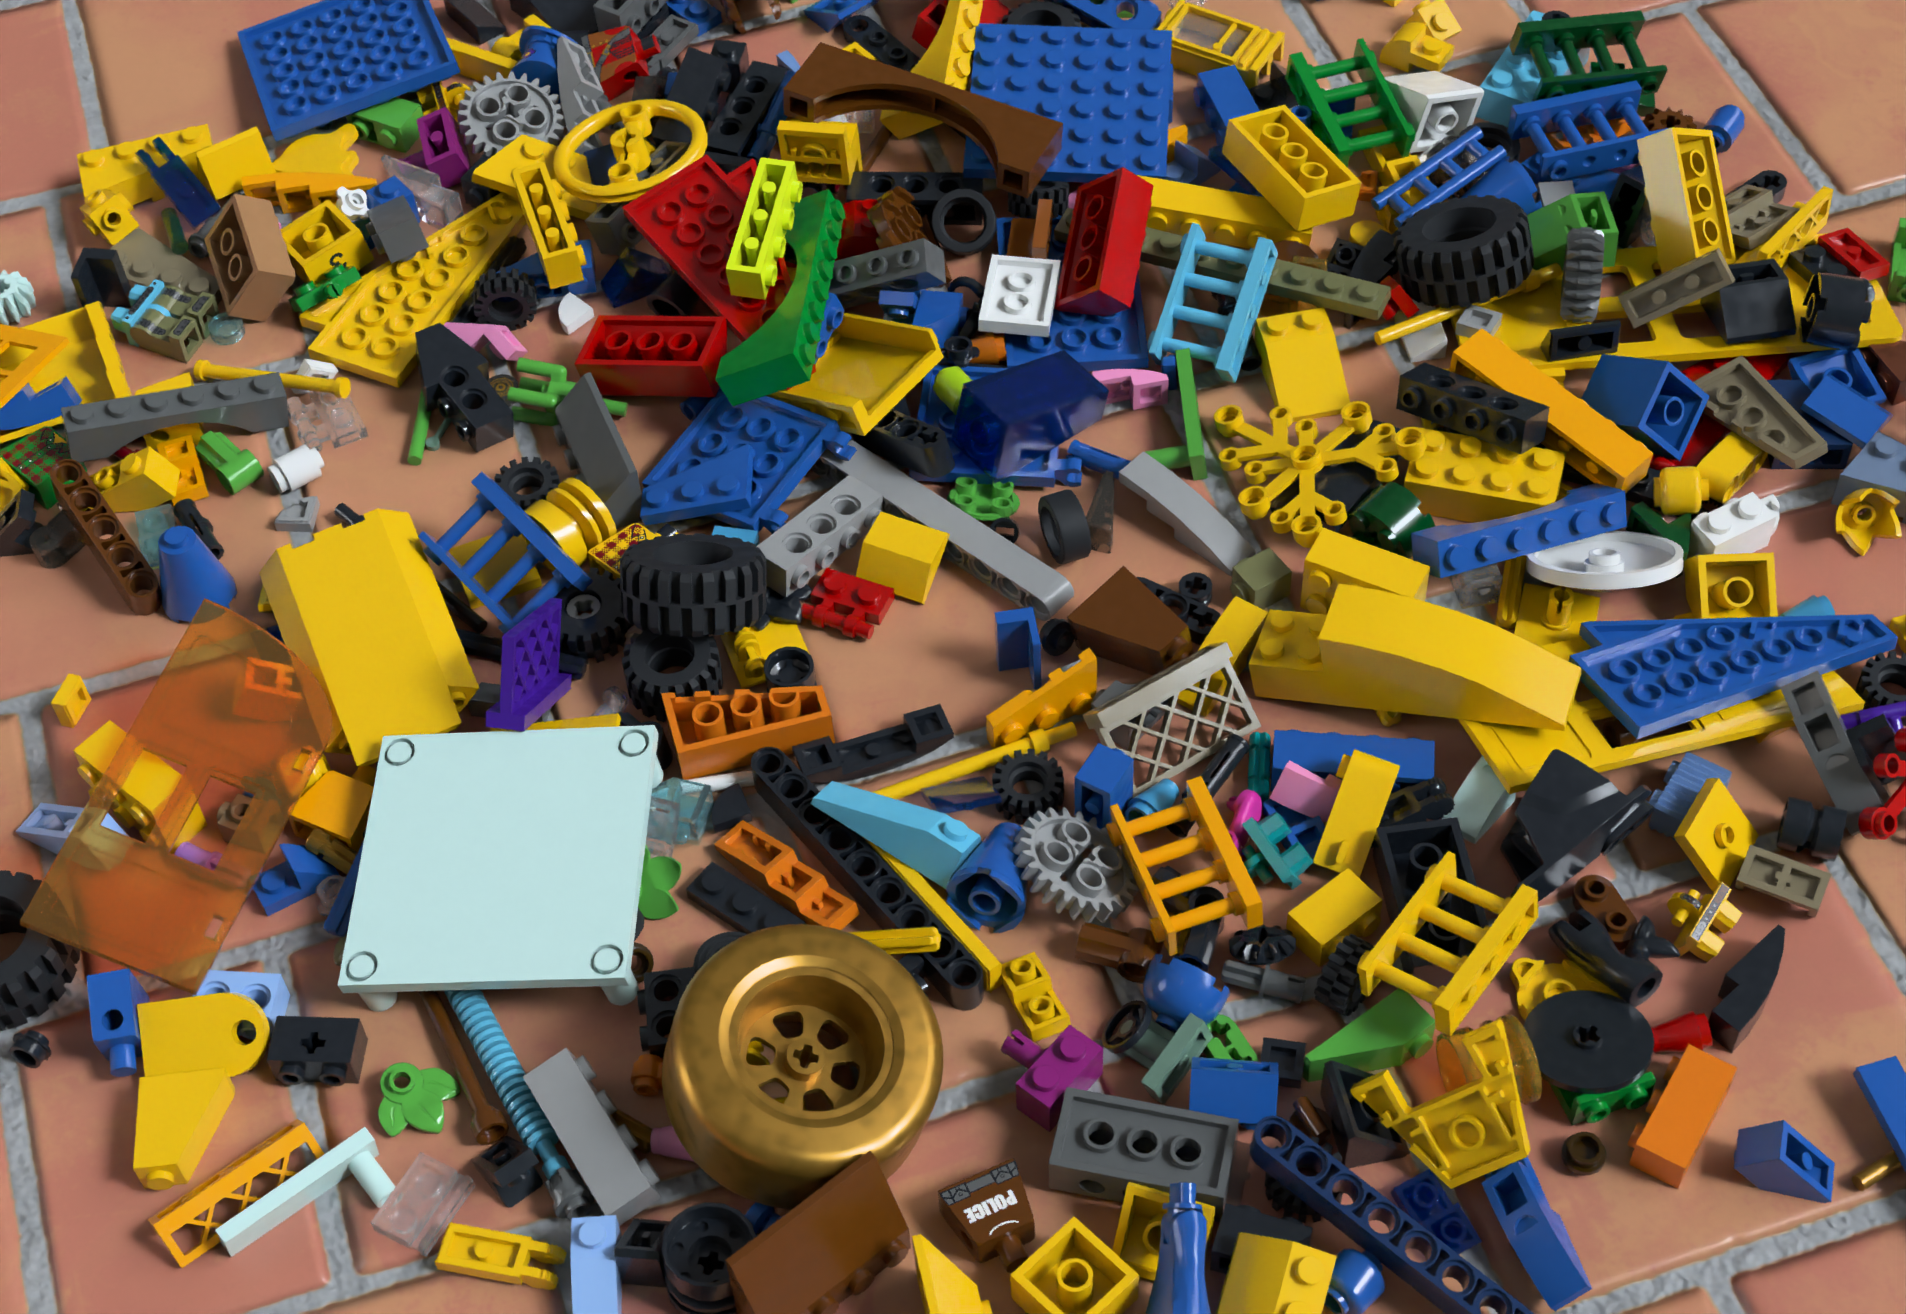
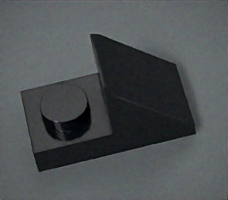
[1248,62,1299,111]
[0,489,44,557]
[471,1136,543,1208]

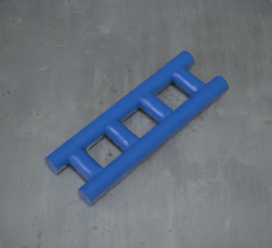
[1371,126,1507,229]

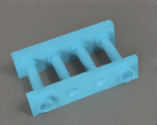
[1147,222,1278,383]

